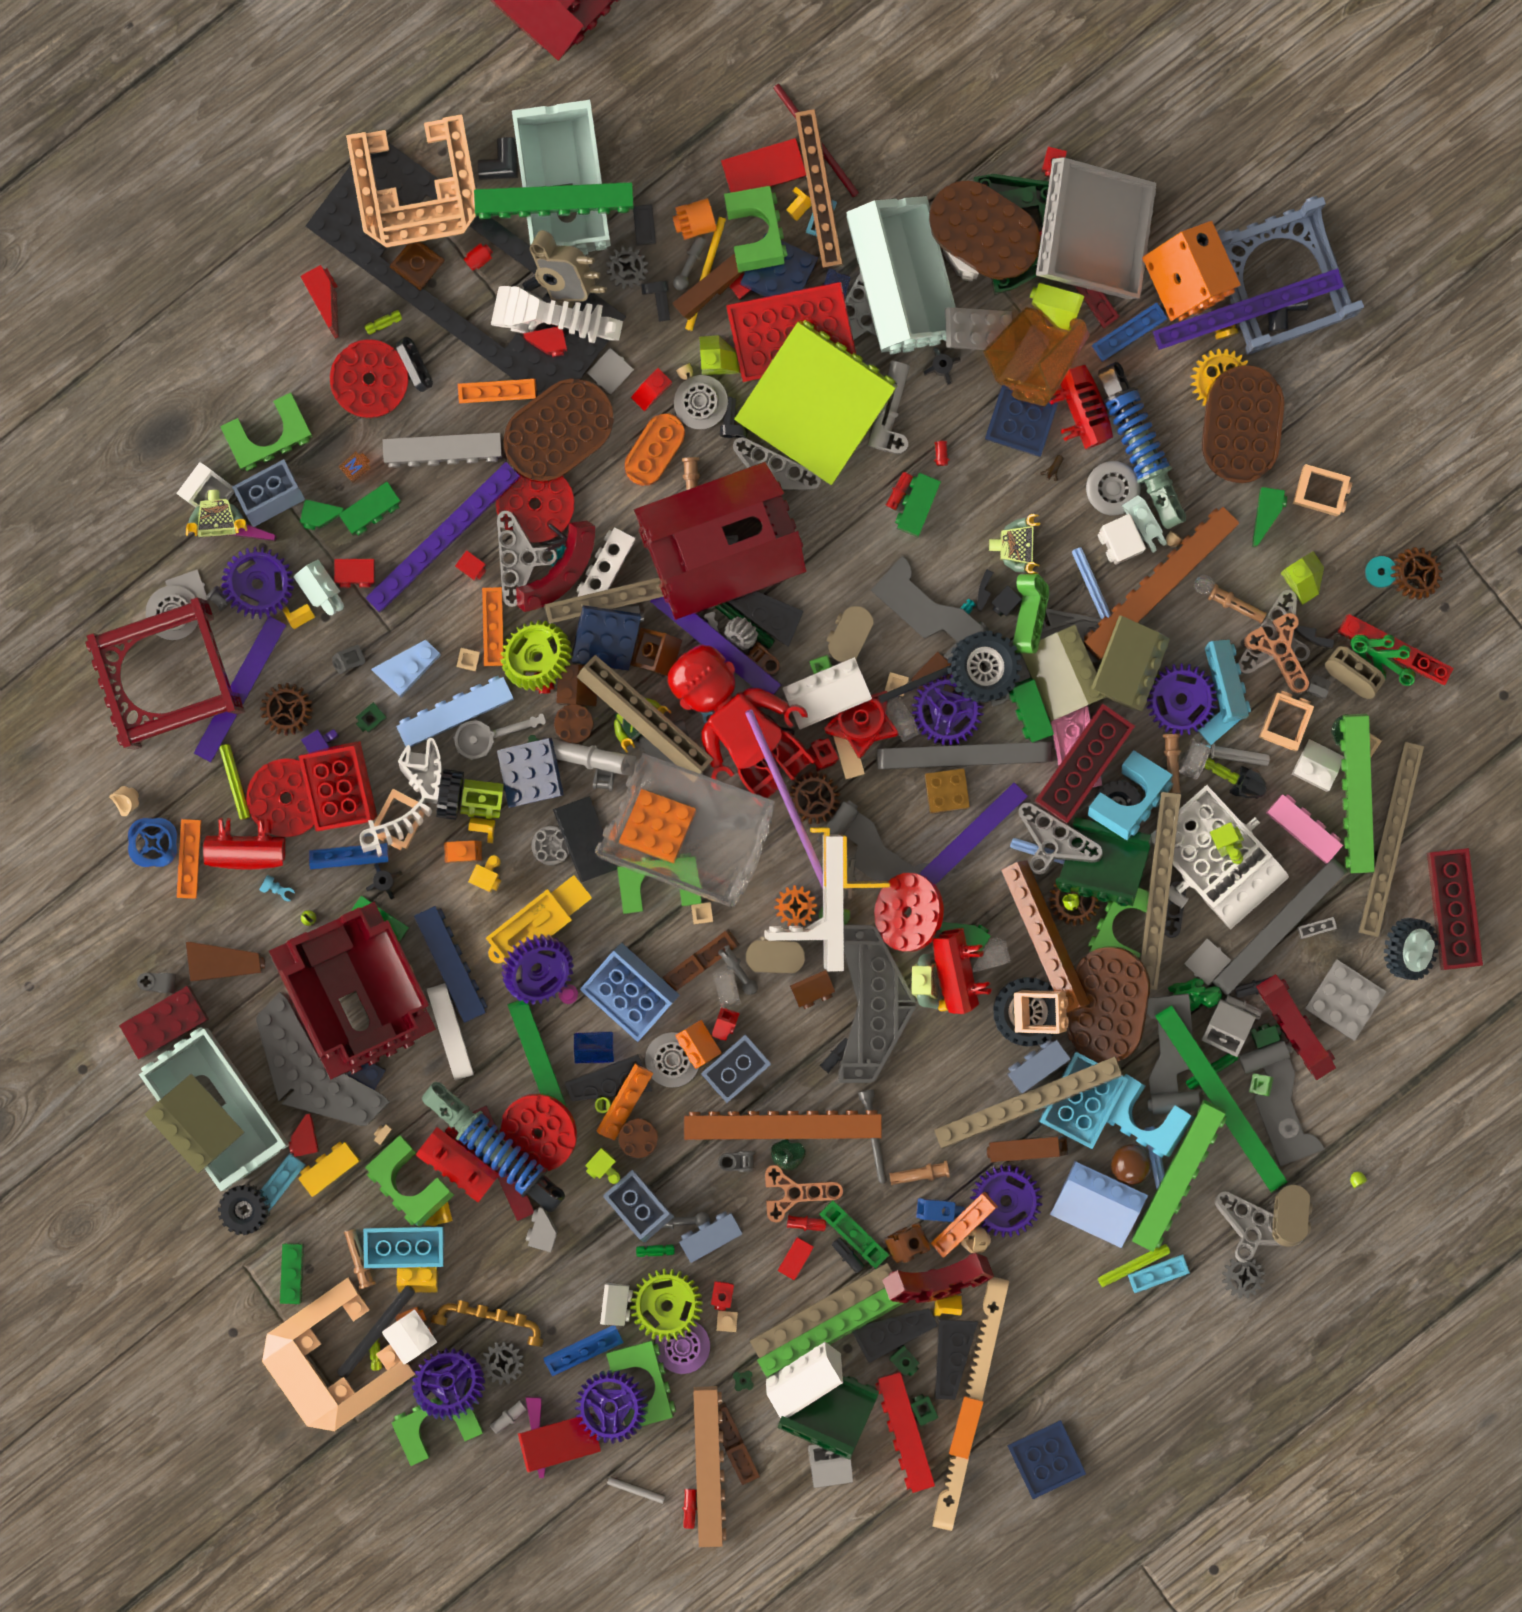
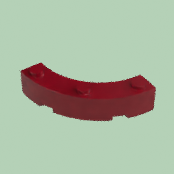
[516,520,595,612]
[1256,974,1336,1081]
[882,1253,994,1303]

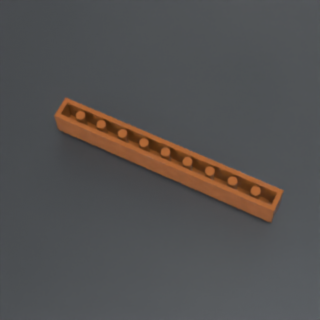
[1083,507,1239,661]
[684,1110,882,1140]

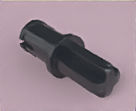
[1235,976,1272,998]
[819,1038,848,1074]
[832,1238,865,1274]

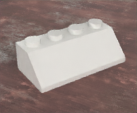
[783,657,872,729]
[766,1342,843,1418]

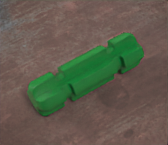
[636,1244,675,1257]

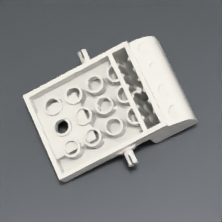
[1151,785,1289,930]

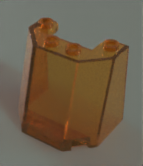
[983,307,1090,406]

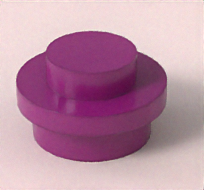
[558,984,578,1004]

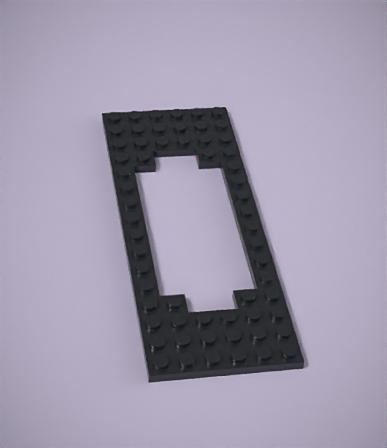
[305,142,626,396]

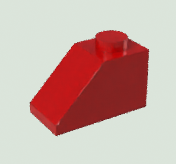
[524,326,567,357]
[631,368,672,412]
[288,1113,319,1157]

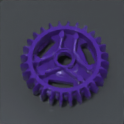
[221,547,294,619]
[1146,663,1218,735]
[911,674,984,746]
[501,934,574,1005]
[970,1165,1043,1237]
[412,1348,485,1420]
[575,1370,648,1444]

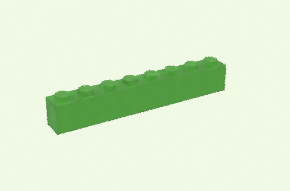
[1340,714,1375,873]
[1132,1100,1227,1252]
[757,1288,904,1378]

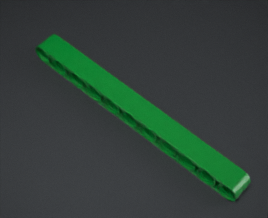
[1155,1005,1287,1193]

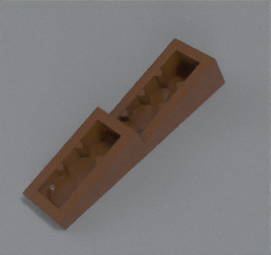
[672,253,744,320]
[663,929,740,991]
[718,1402,760,1485]

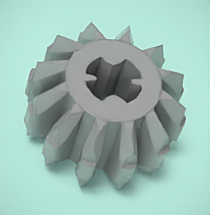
[724,616,758,650]

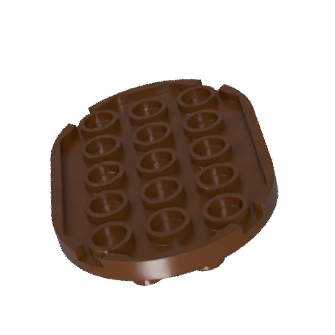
[929,181,1040,280]
[1202,365,1284,483]
[504,379,614,481]
[1067,946,1150,1063]

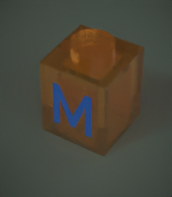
[338,451,370,483]

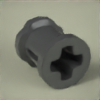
[206,586,230,611]

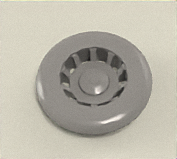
[674,375,728,429]
[1086,461,1141,515]
[146,585,198,640]
[645,1032,699,1087]

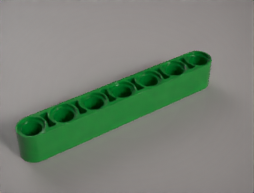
[507,1000,568,1109]

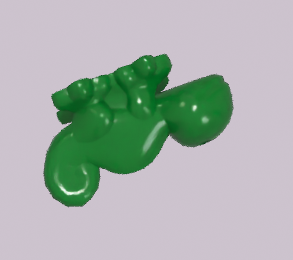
[1168,978,1222,1012]

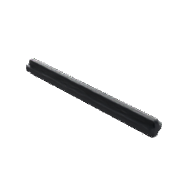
[337,1285,415,1378]

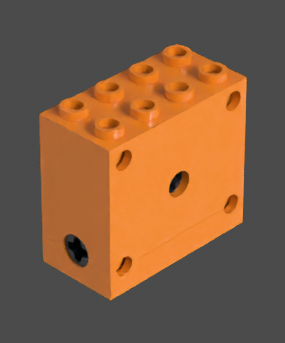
[1142,221,1241,322]

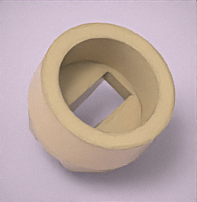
[676,363,693,380]
[1166,530,1183,547]

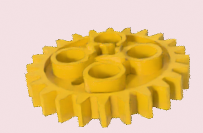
[1190,349,1248,406]

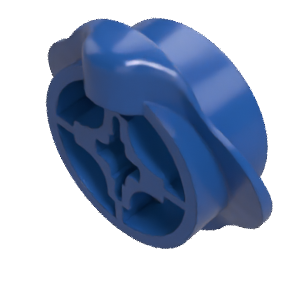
[128,818,177,867]

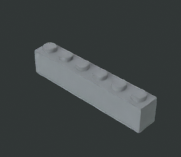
[383,433,502,468]

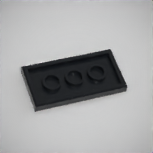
[553,796,617,883]

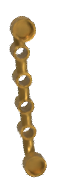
[431,1300,544,1347]

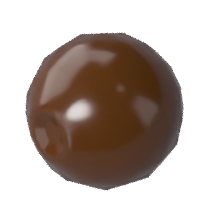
[1111,1144,1152,1185]

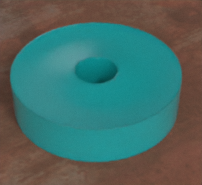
[1365,556,1396,588]

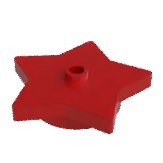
[824,691,899,759]

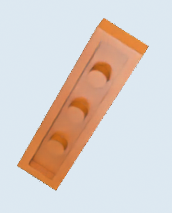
[458,379,537,403]
[482,587,504,667]
[177,819,202,899]
[596,1064,653,1141]
[931,1192,998,1258]

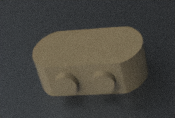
[826,606,874,663]
[1325,646,1385,699]
[746,937,805,973]
[1272,1185,1313,1247]

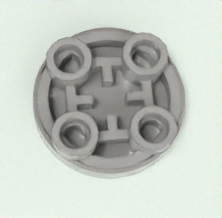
[532,826,569,865]

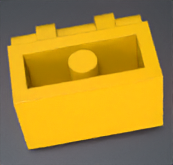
[468,855,501,893]
[397,1267,438,1293]

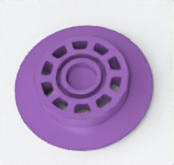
[655,1319,710,1374]

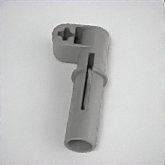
[867,361,910,455]
[552,738,637,776]

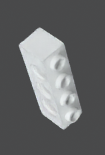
[576,527,635,597]

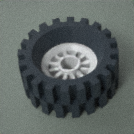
[947,631,1022,702]
[993,977,1056,1046]

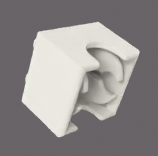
[1098,514,1146,565]

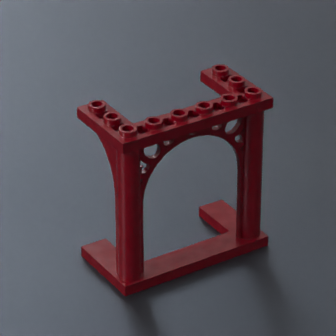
[85,597,245,750]

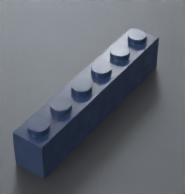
[414,906,488,1023]

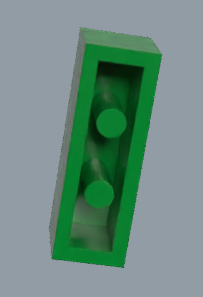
[895,473,941,537]
[339,482,402,536]
[1008,677,1054,743]
[280,1243,304,1304]

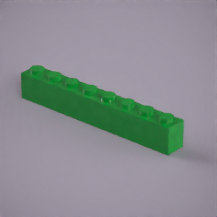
[474,183,634,219]

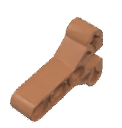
[1244,613,1309,693]
[765,1165,843,1223]

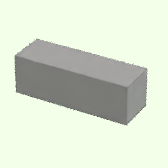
[1297,917,1337,939]

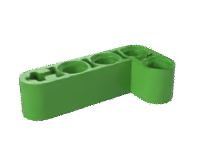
[1013,574,1049,653]

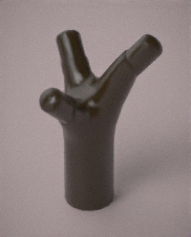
[1040,455,1064,481]

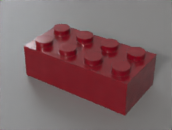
[119,986,209,1060]

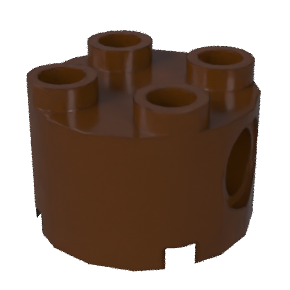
[554,704,594,744]
[618,1118,658,1158]
[884,1223,931,1263]

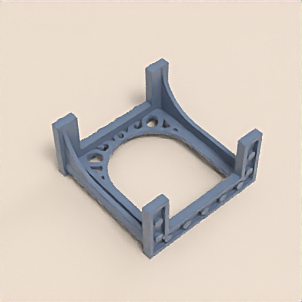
[1217,196,1364,356]

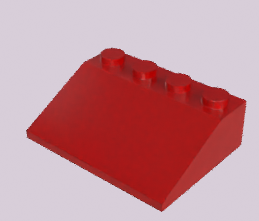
[300,265,339,339]
[299,741,378,832]

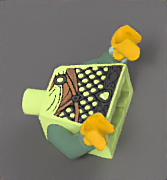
[186,490,247,537]
[989,514,1040,574]
[912,953,948,1011]

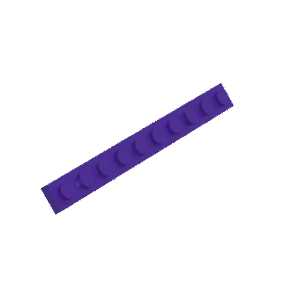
[1153,268,1344,350]
[366,462,520,613]

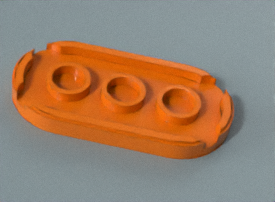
[625,414,685,486]

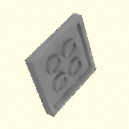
[1304,959,1386,1041]

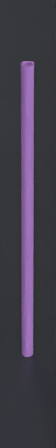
[745,709,823,889]

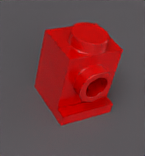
[808,738,839,772]
[711,1007,740,1041]

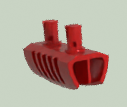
[1047,365,1113,450]
[203,818,286,870]
[933,928,992,1014]
[416,1127,499,1202]

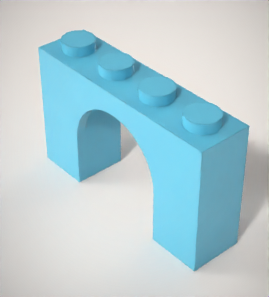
[1088,750,1173,840]
[1107,1074,1194,1157]

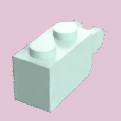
[1122,495,1167,553]
[293,560,344,615]

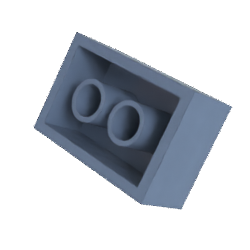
[232,459,305,527]
[701,1035,771,1103]
[1007,1039,1070,1093]
[603,1170,674,1243]
[679,1211,743,1263]

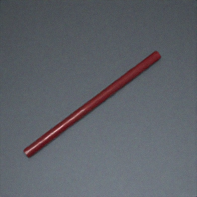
[773,83,859,198]

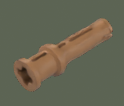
[682,457,700,490]
[1208,584,1267,624]
[1163,734,1181,793]
[889,1160,950,1185]
[344,1229,376,1290]

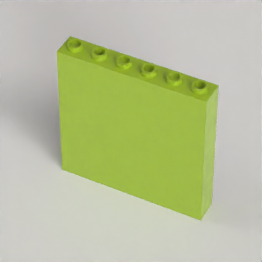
[734,320,898,485]

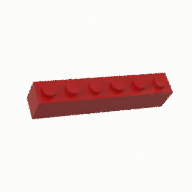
[875,1371,935,1493]

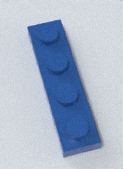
[1092,303,1168,362]
[309,843,388,869]
[543,1325,624,1376]

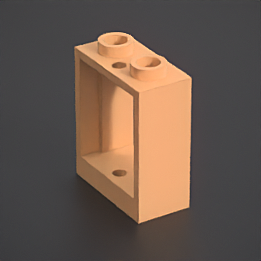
[1293,464,1352,516]
[1259,691,1314,751]
[374,789,425,850]
[1014,990,1069,1034]

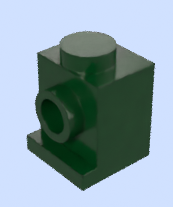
[355,702,387,733]
[1250,1023,1282,1048]
[889,1345,920,1377]
[910,1394,938,1426]

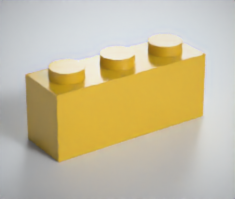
[298,1142,361,1197]

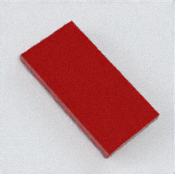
[721,138,806,193]
[518,1413,601,1472]

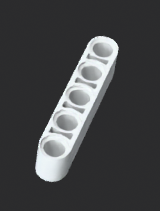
[427,983,474,1081]

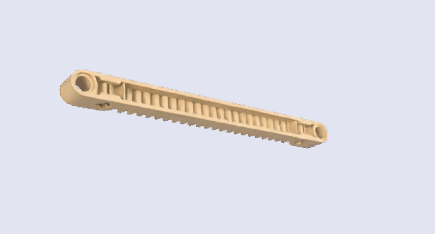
[932,1277,1009,1531]

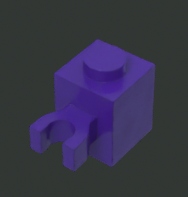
[301,729,339,753]

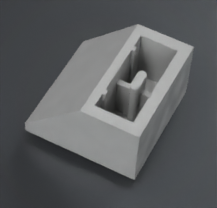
[1202,999,1256,1057]
[526,1206,558,1252]
[808,1445,853,1488]

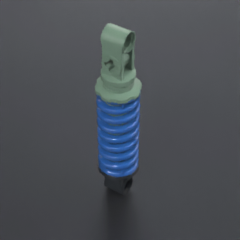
[1098,362,1186,529]
[422,1082,565,1212]

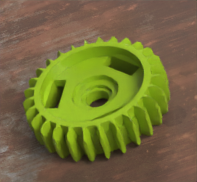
[500,620,572,691]
[630,1269,703,1342]

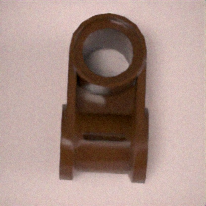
[745,641,780,676]

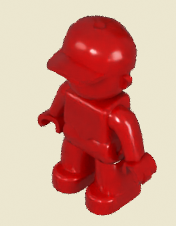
[668,644,816,806]

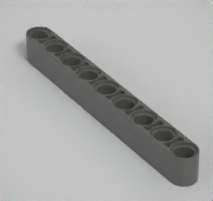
[877,742,1052,769]
[1212,857,1348,996]

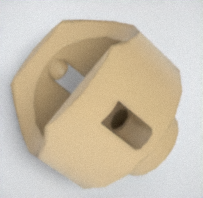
[109,786,139,816]
[961,1227,991,1253]

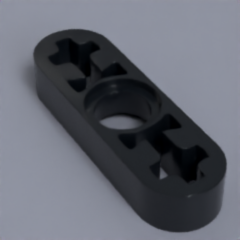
[396,337,433,392]
[1164,881,1186,938]

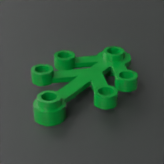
[1351,635,1416,686]

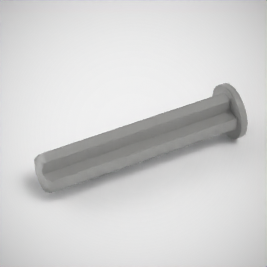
[1210,744,1270,766]

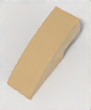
[833,736,865,780]

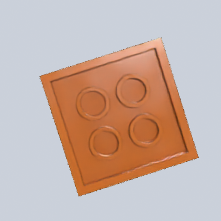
[619,789,696,864]

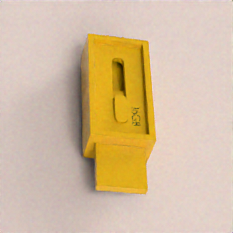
[486,875,592,964]

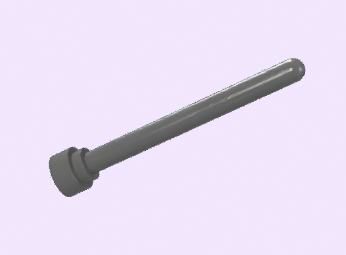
[858,1089,886,1184]

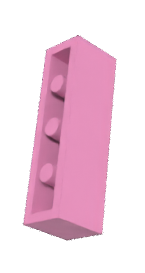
[1266,794,1343,864]

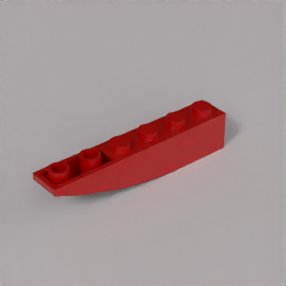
[1337,614,1454,686]

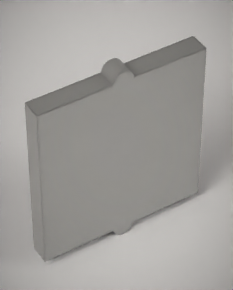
[587,348,634,395]
[165,569,207,606]
[1184,939,1231,985]

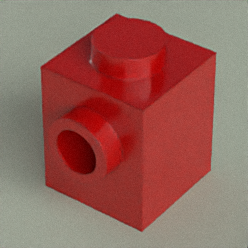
[1041,147,1067,178]
[711,1281,734,1311]

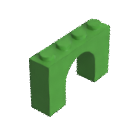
[724,186,787,272]
[220,393,313,472]
[617,853,702,914]
[1088,888,1149,958]
[365,1135,454,1227]
[606,1340,676,1427]
[391,1391,484,1466]

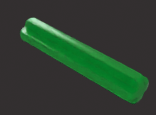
[1186,1053,1238,1090]

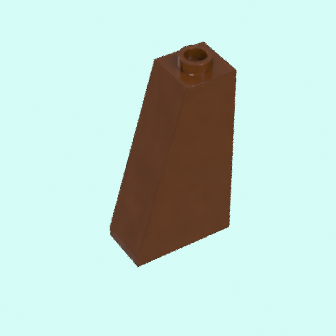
[186,942,265,982]
[987,1135,1068,1162]

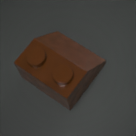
[630,628,682,677]
[556,664,597,707]
[790,970,835,1009]

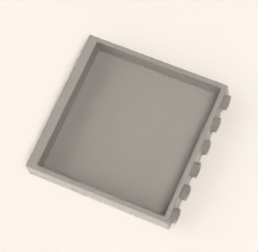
[1036,158,1156,299]

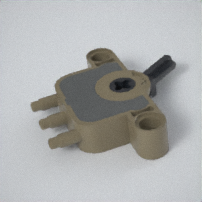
[522,230,607,308]

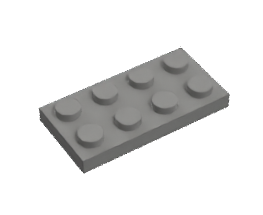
[945,307,1014,351]

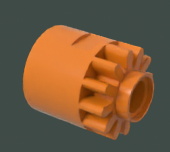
[672,198,717,240]

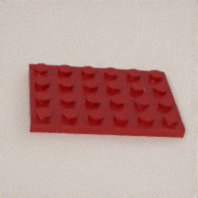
[726,282,856,382]

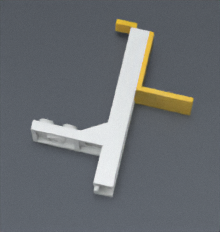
[765,827,890,971]

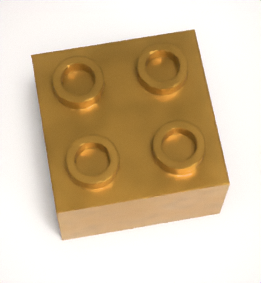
[925,768,970,814]

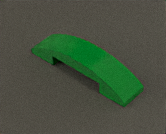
[819,1200,889,1269]

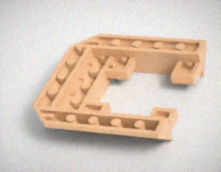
[346,115,476,248]
[262,1277,415,1431]

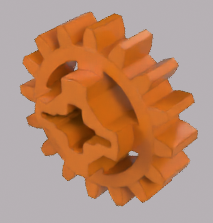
[774,885,817,927]

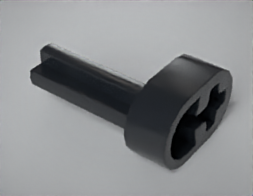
[641,281,670,322]
[720,397,747,438]

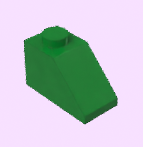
[300,499,344,531]

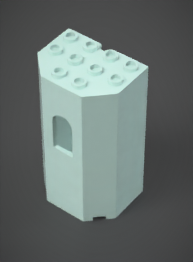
[512,100,611,256]
[846,196,956,355]
[139,1028,290,1191]

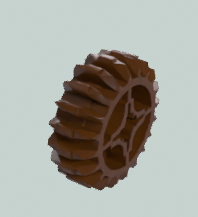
[1390,547,1443,600]
[260,683,314,736]
[789,772,841,824]
[1048,883,1100,926]

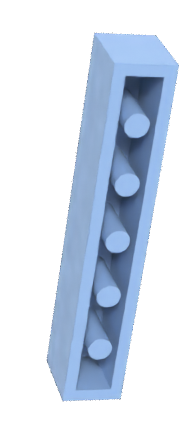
[396,676,514,747]

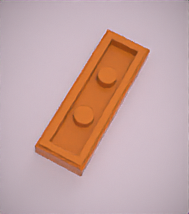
[949,1396,983,1459]

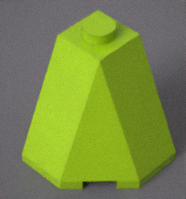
[1029,283,1084,338]
[699,335,741,376]
[1281,551,1324,605]

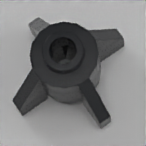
[923,347,961,386]
[1229,766,1267,799]
[366,863,403,900]

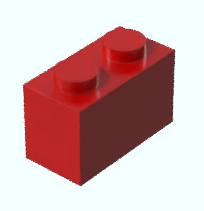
[334,559,375,588]

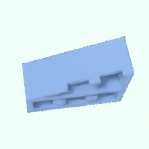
[371,640,441,697]

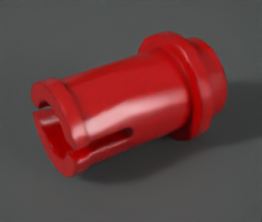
[934,441,950,466]

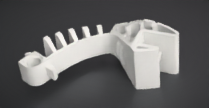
[491,286,623,343]
[360,738,443,857]

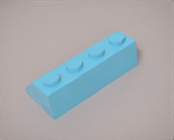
[1205,640,1251,723]
[363,1227,444,1268]

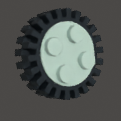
[1384,917,1439,980]

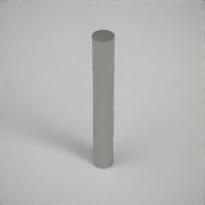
[607,1477,665,1504]

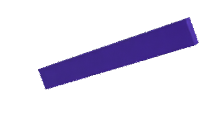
[650,597,782,695]
[194,616,287,763]
[919,782,1028,885]

